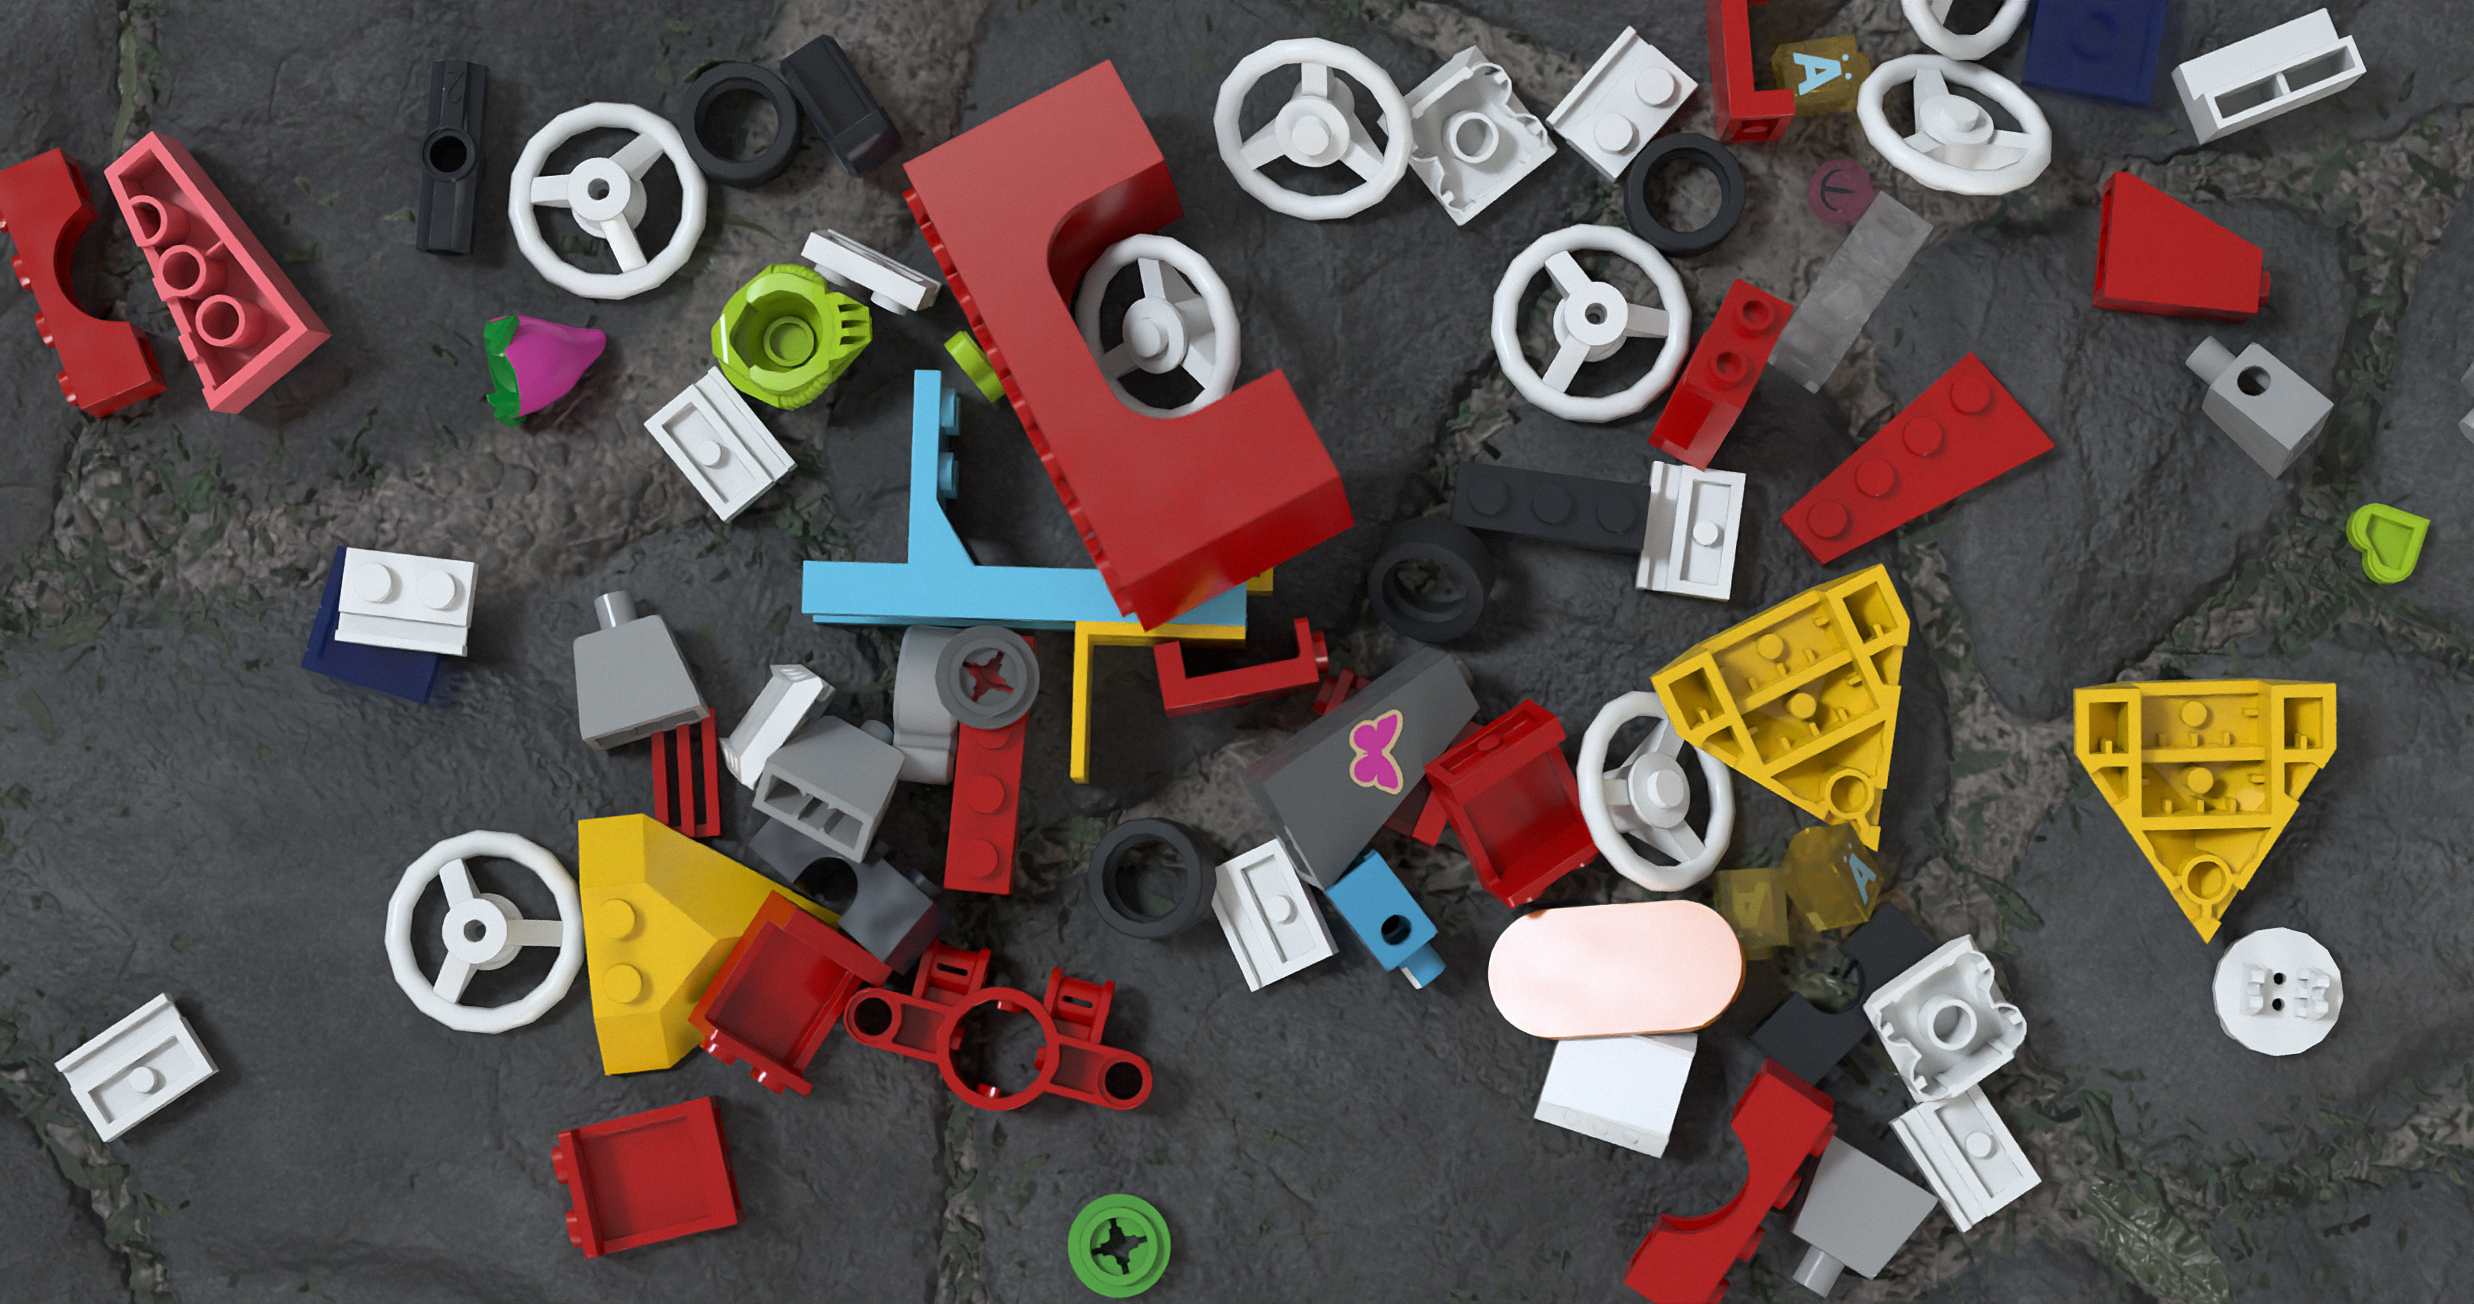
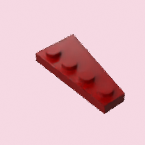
[1778,351,2056,567]

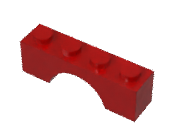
[0,147,168,418]
[944,636,1038,896]
[1623,1057,1838,1304]

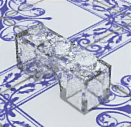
[1767,190,1934,394]

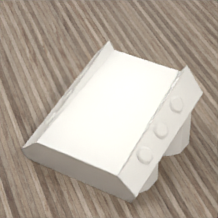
[1377,45,1557,226]
[718,664,837,791]
[1863,934,2027,1103]
[1534,1032,1698,1158]

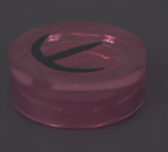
[1806,159,1873,226]

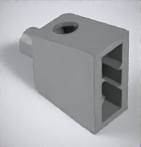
[2185,336,2334,480]
[573,590,710,752]
[753,716,905,864]
[1786,1135,1939,1298]

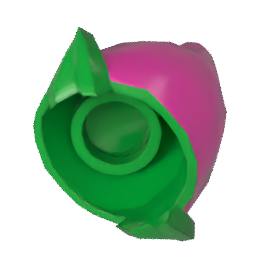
[482,314,606,428]

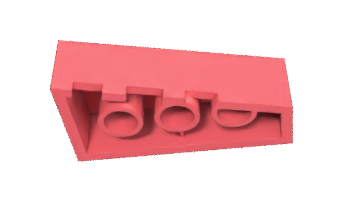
[104,131,332,414]

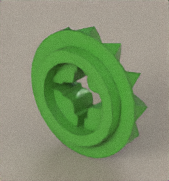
[1068,1194,1171,1298]

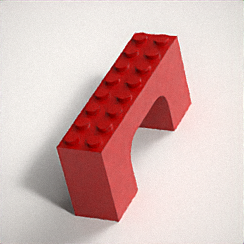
[902,59,1355,633]

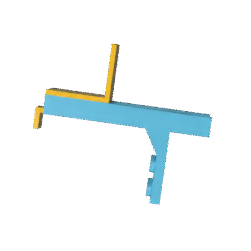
[802,370,1273,784]

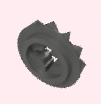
[934,625,1040,730]

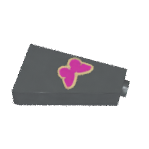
[1239,647,1480,890]

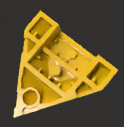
[1649,563,1910,852]
[2073,678,2336,944]
[578,813,842,1075]

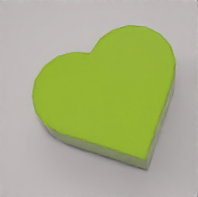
[943,331,1005,403]
[2346,503,2430,585]

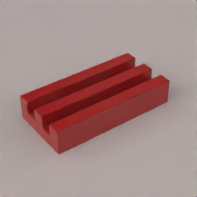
[651,708,723,838]

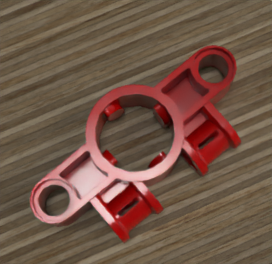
[844,936,1154,1111]

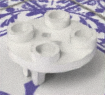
[2212,927,2343,1056]

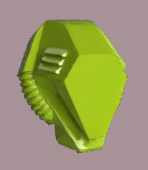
[711,263,873,411]

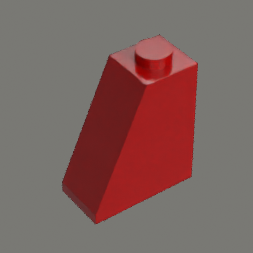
[2092,171,2270,324]

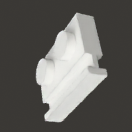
[1545,26,1698,183]
[801,229,943,315]
[644,366,798,524]
[1635,461,1746,602]
[334,548,479,657]
[1211,839,1339,992]
[55,993,219,1142]
[1888,1083,2042,1233]

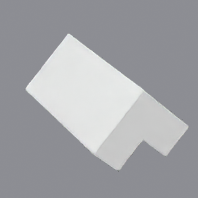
[2171,8,2367,145]

